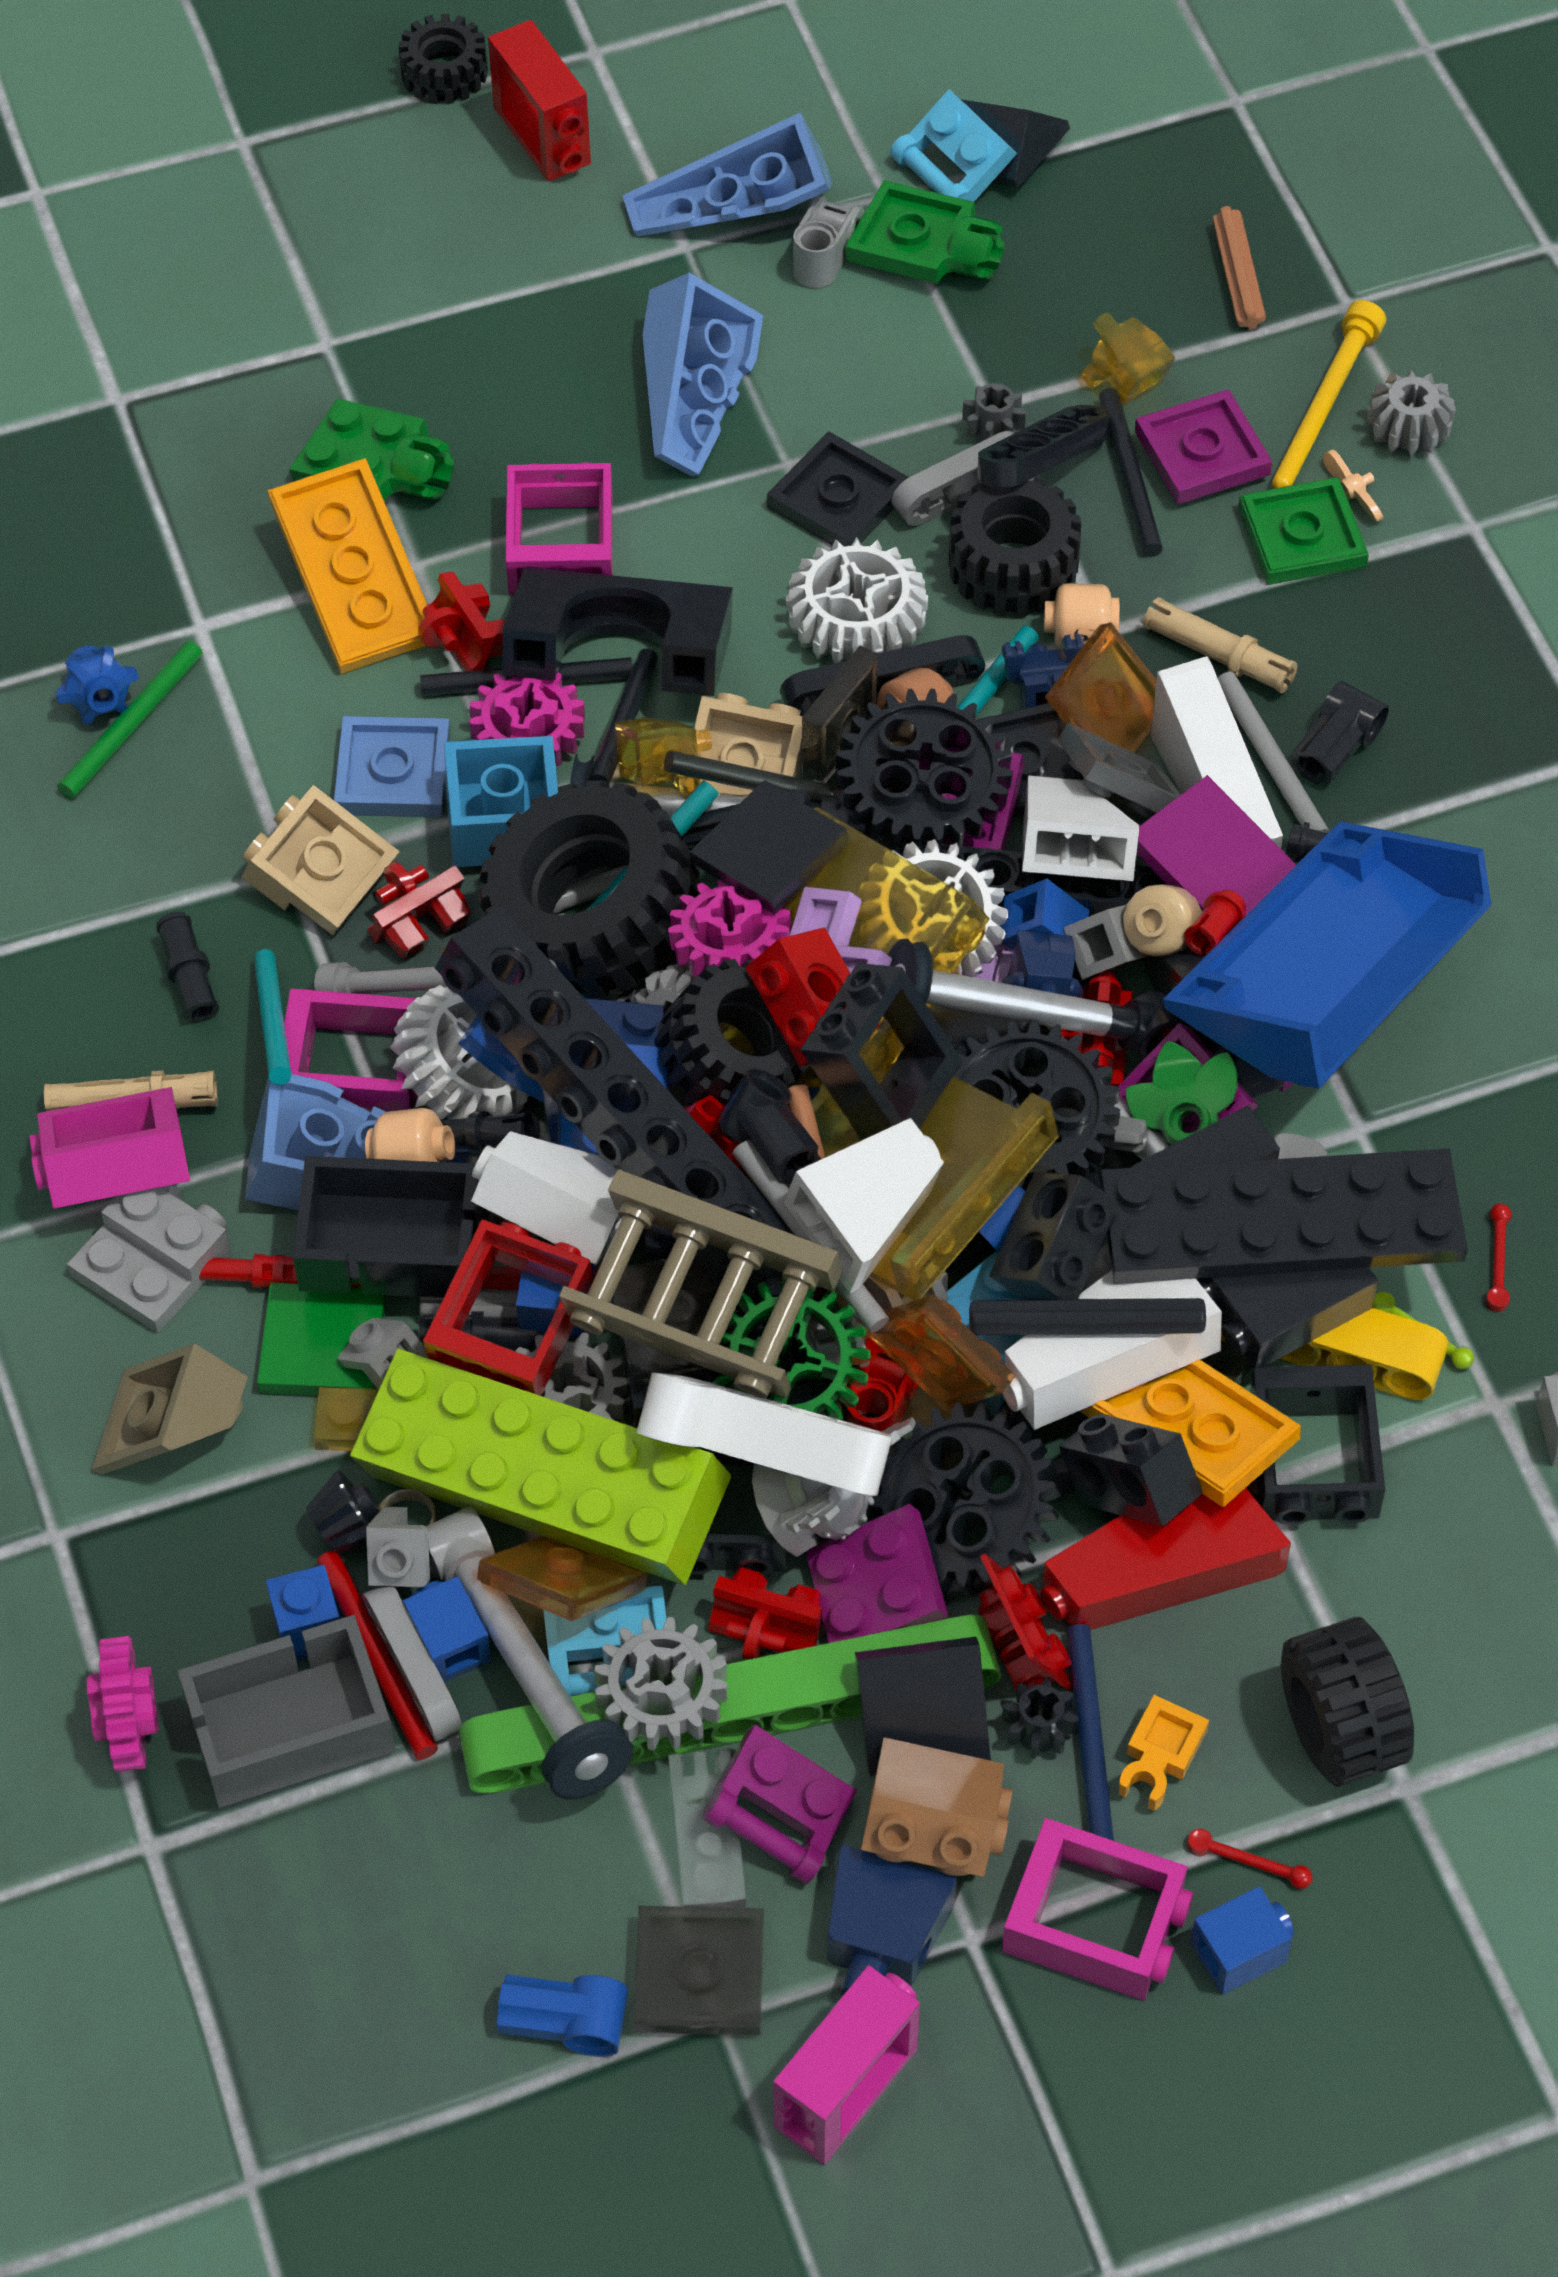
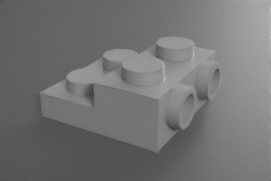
[67,1184,231,1334]

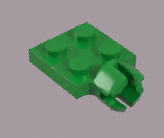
[845,180,1005,284]
[289,398,455,501]

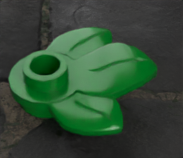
[1126,1041,1238,1145]

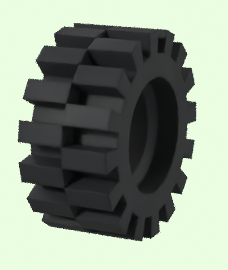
[398,14,488,104]

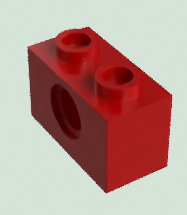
[745,927,880,1067]

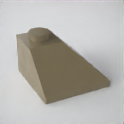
[91,1343,248,1475]

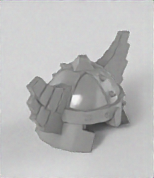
[752,1417,916,1557]

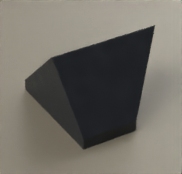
[961,99,1070,188]

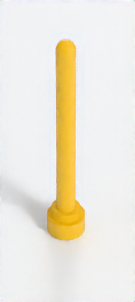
[1272,300,1387,489]

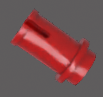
[1184,890,1246,955]

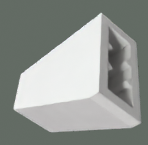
[1022,776,1139,881]
[784,1118,944,1294]
[471,1132,622,1265]

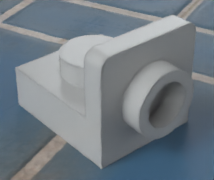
[338,1318,427,1390]
[366,1507,430,1587]

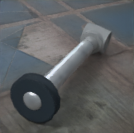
[426,1506,633,1800]

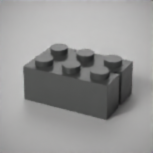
[177,1615,396,1808]

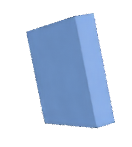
[334,716,451,818]

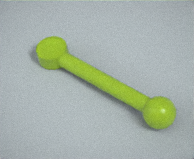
[1372,1292,1474,1370]

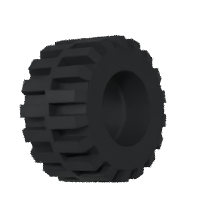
[948,477,1081,617]
[657,959,809,1106]
[1281,1616,1414,1787]

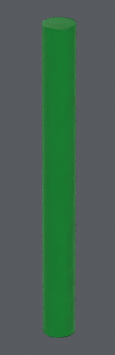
[57,641,203,799]

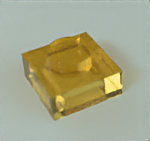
[314,1387,378,1451]

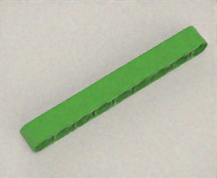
[458,1615,1002,1794]

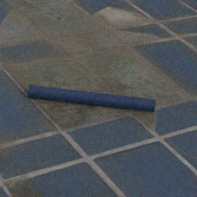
[1066,1624,1114,1841]

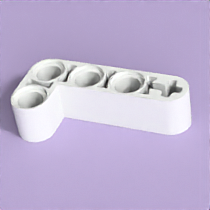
[637,1373,893,1496]

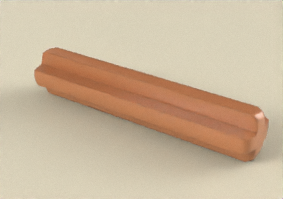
[1212,206,1266,331]

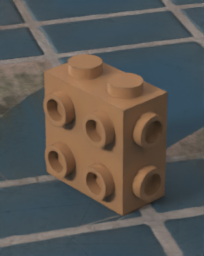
[861,1737,1013,1877]

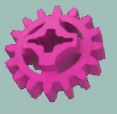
[469,673,585,767]
[668,880,792,978]
[87,1636,159,1772]

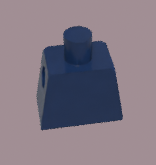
[827,1844,957,1996]

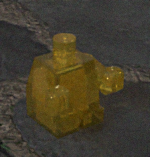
[1080,312,1176,405]
[615,717,712,795]

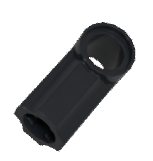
[1291,680,1389,785]
[718,1068,821,1184]

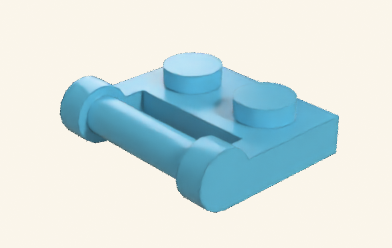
[890,89,1017,202]
[542,1585,667,1696]

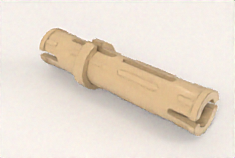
[1143,597,1298,693]
[44,1070,218,1111]

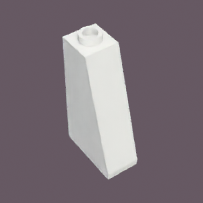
[1151,656,1283,849]
[1000,1270,1222,1430]

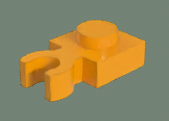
[1118,1695,1209,1811]

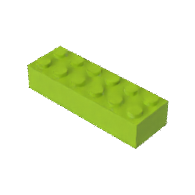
[350,1348,731,1586]

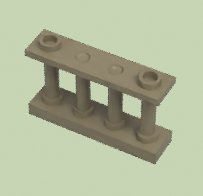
[559,1169,843,1399]

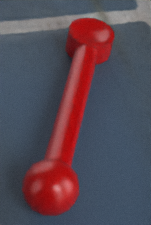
[1486,1203,1512,1312]
[1187,1828,1313,1889]

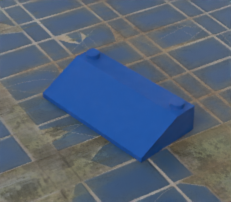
[1163,821,1492,1089]

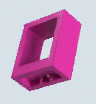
[506,462,613,595]
[284,989,418,1112]
[29,1087,190,1209]
[1002,1818,1194,2001]
[773,1965,920,2166]

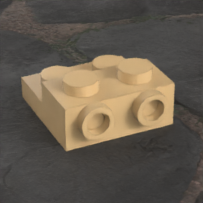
[680,693,810,796]
[241,785,400,935]

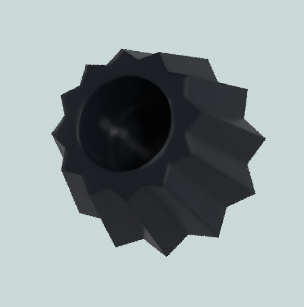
[306,1470,381,1554]

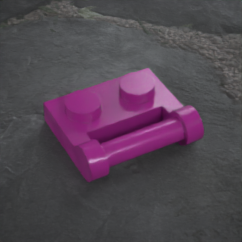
[701,1725,857,1885]

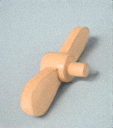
[1323,449,1384,522]

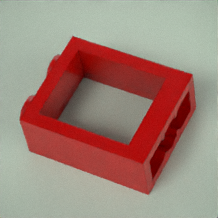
[488,20,591,182]
[423,1219,594,1396]

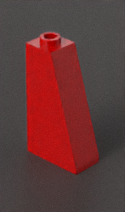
[1040,1488,1291,1630]

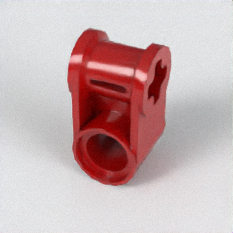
[844,1335,927,1432]

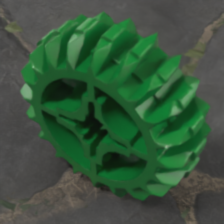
[713,1279,871,1421]

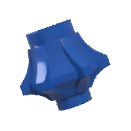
[55,646,139,725]

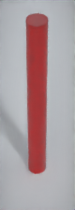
[317,1550,438,1760]

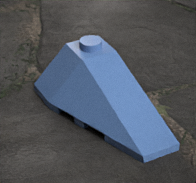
[622,112,833,237]
[642,272,764,477]
[245,1074,473,1210]

